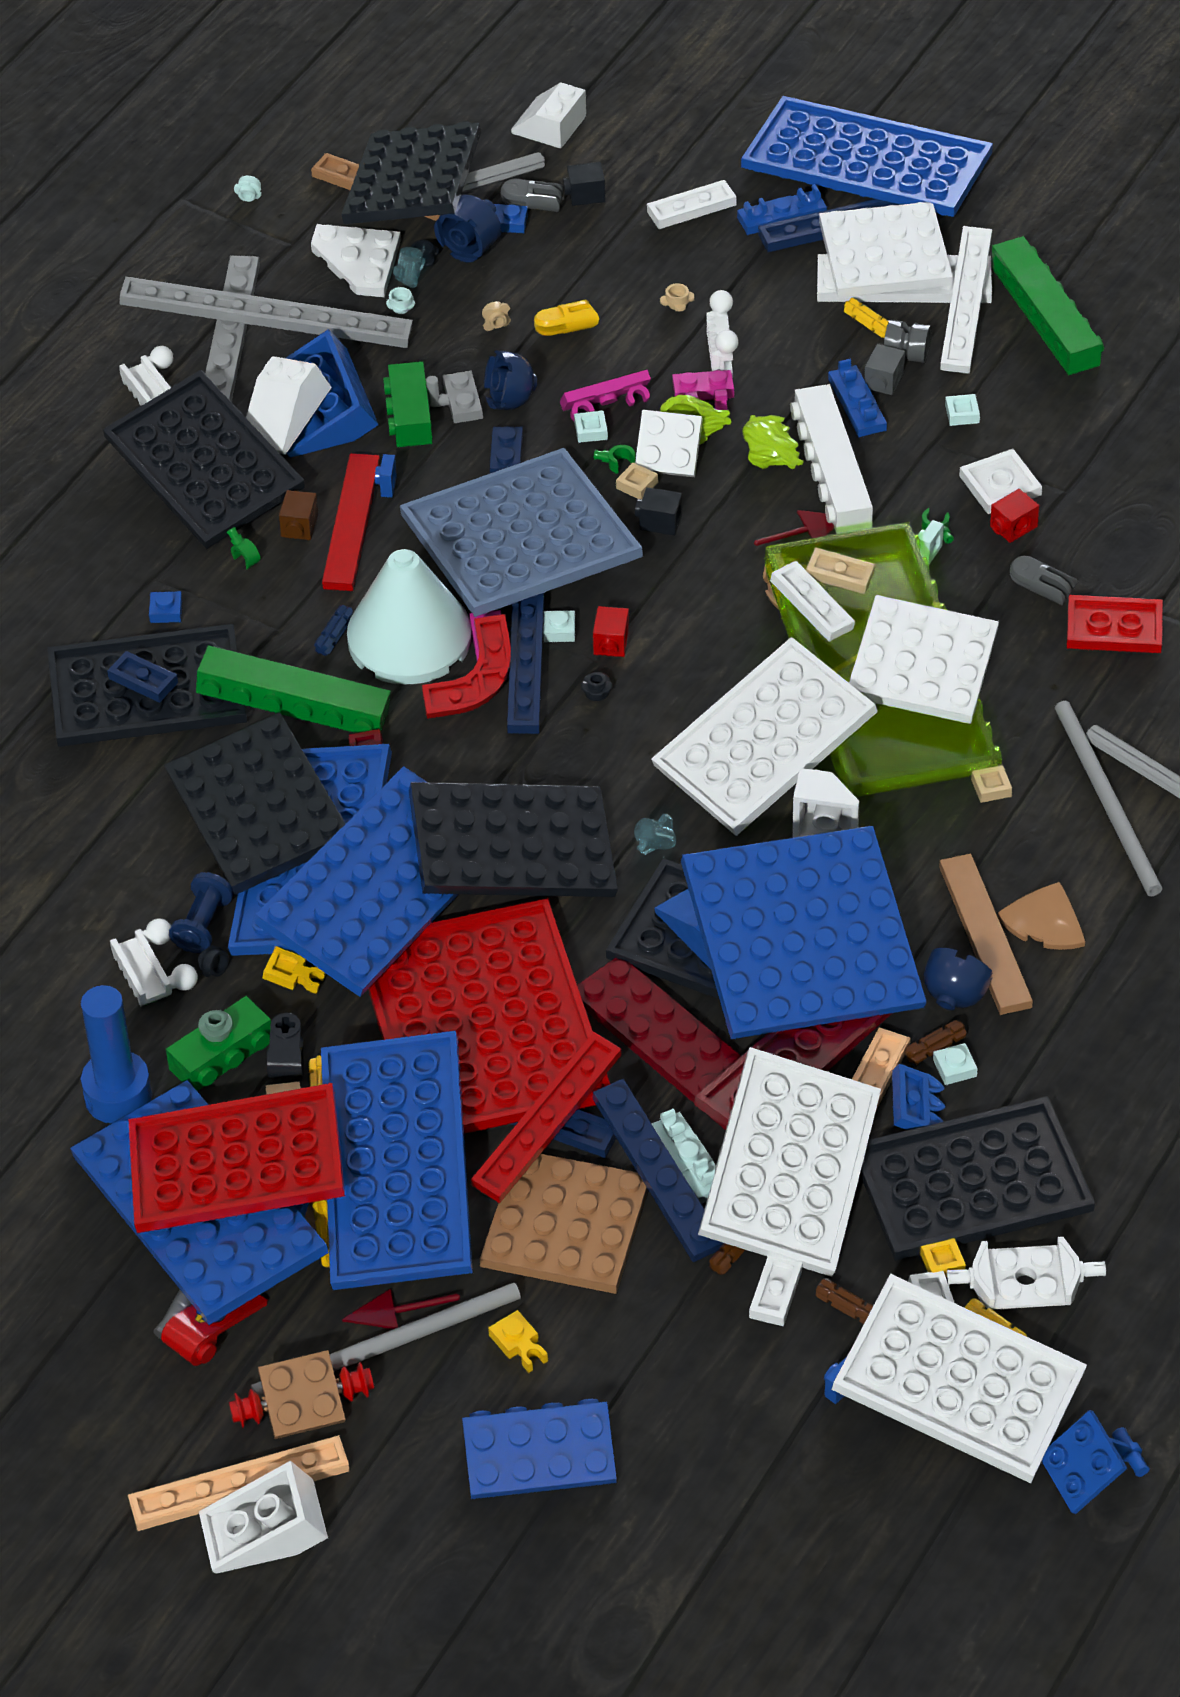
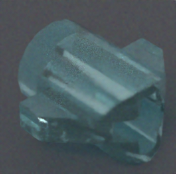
[393,247,425,288]
[634,813,676,854]

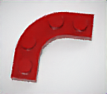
[422,614,511,719]

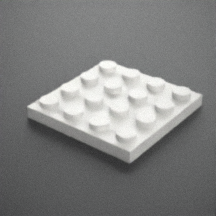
[819,202,953,298]
[849,595,999,724]

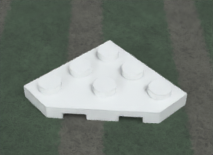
[311,224,401,297]

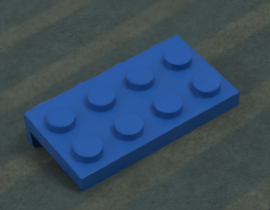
[462,1399,617,1499]

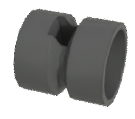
[884,320,931,363]

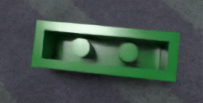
[383,362,432,447]
[166,996,271,1091]

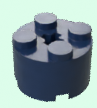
[434,195,501,262]

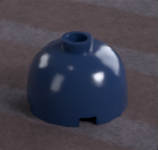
[484,350,537,410]
[924,948,993,1010]

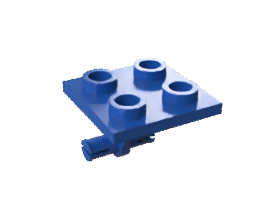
[1042,1410,1150,1514]

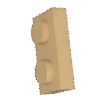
[806,547,875,594]

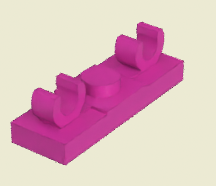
[560,370,651,421]

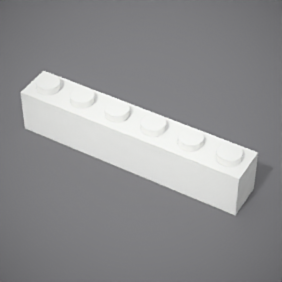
[790,384,873,534]

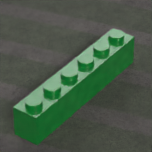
[991,236,1104,375]
[196,645,391,733]

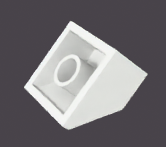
[511,82,586,149]
[793,768,859,838]

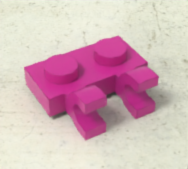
[672,370,734,410]

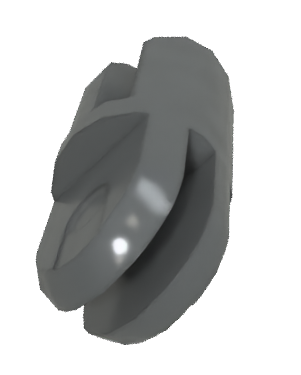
[501,179,564,212]
[1010,555,1078,606]

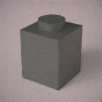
[865,344,905,395]

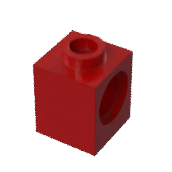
[990,489,1039,543]
[593,606,629,657]

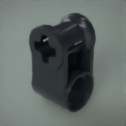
[267,1013,304,1078]

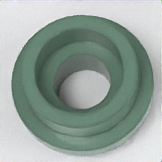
[198,1010,233,1042]

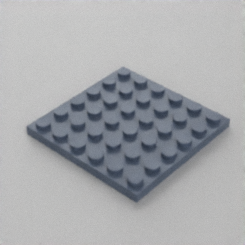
[400,448,643,617]

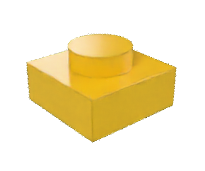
[920,1238,966,1277]

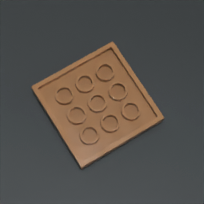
[480,1154,648,1294]

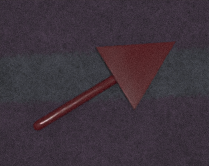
[754,510,834,546]
[342,1289,461,1329]

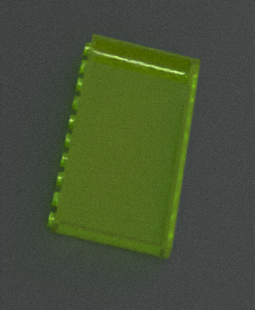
[765,522,1002,797]

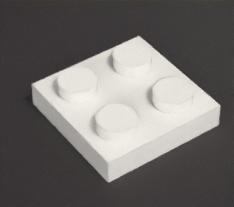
[635,410,703,477]
[959,449,1042,514]

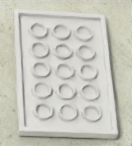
[651,637,878,836]
[698,1047,881,1277]
[832,1274,1087,1483]

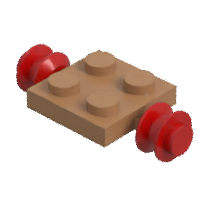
[229,1350,374,1439]

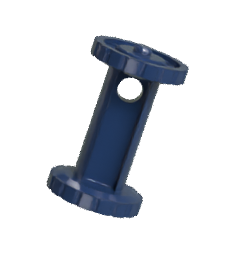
[169,872,234,953]

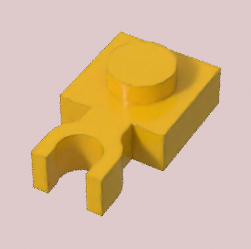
[262,946,326,994]
[488,1310,548,1373]

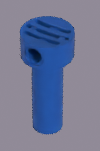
[81,985,152,1123]

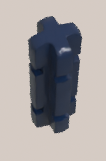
[314,605,353,656]

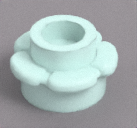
[234,175,261,202]
[386,287,415,314]

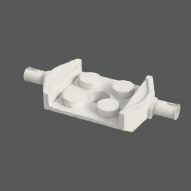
[947,1237,1106,1309]

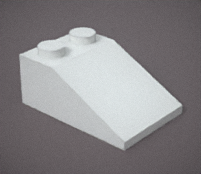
[246,356,332,455]
[199,1461,328,1574]

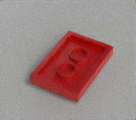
[1067,595,1163,653]

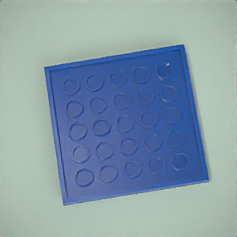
[681,826,926,1039]

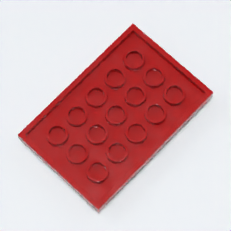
[128,1083,345,1233]

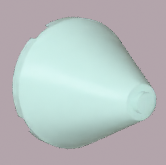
[347,549,472,685]

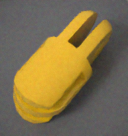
[534,300,599,336]

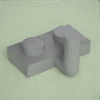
[426,371,483,423]

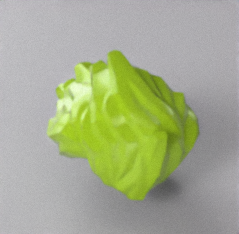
[660,395,731,445]
[742,415,803,469]

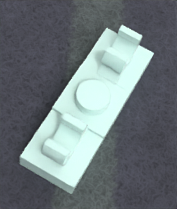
[652,1109,716,1204]

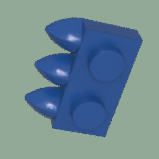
[892,1064,945,1130]

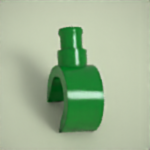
[593,445,636,474]
[922,508,954,544]
[227,527,260,569]

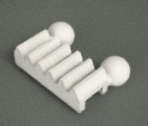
[707,290,738,378]
[119,346,173,406]
[110,919,198,1007]

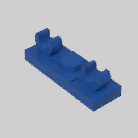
[737,184,827,235]
[828,359,887,437]

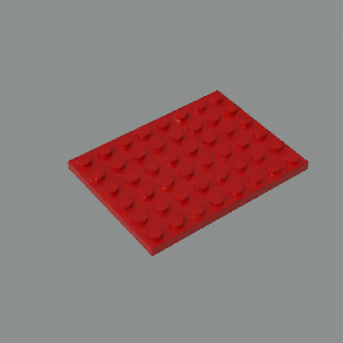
[368,898,610,1134]

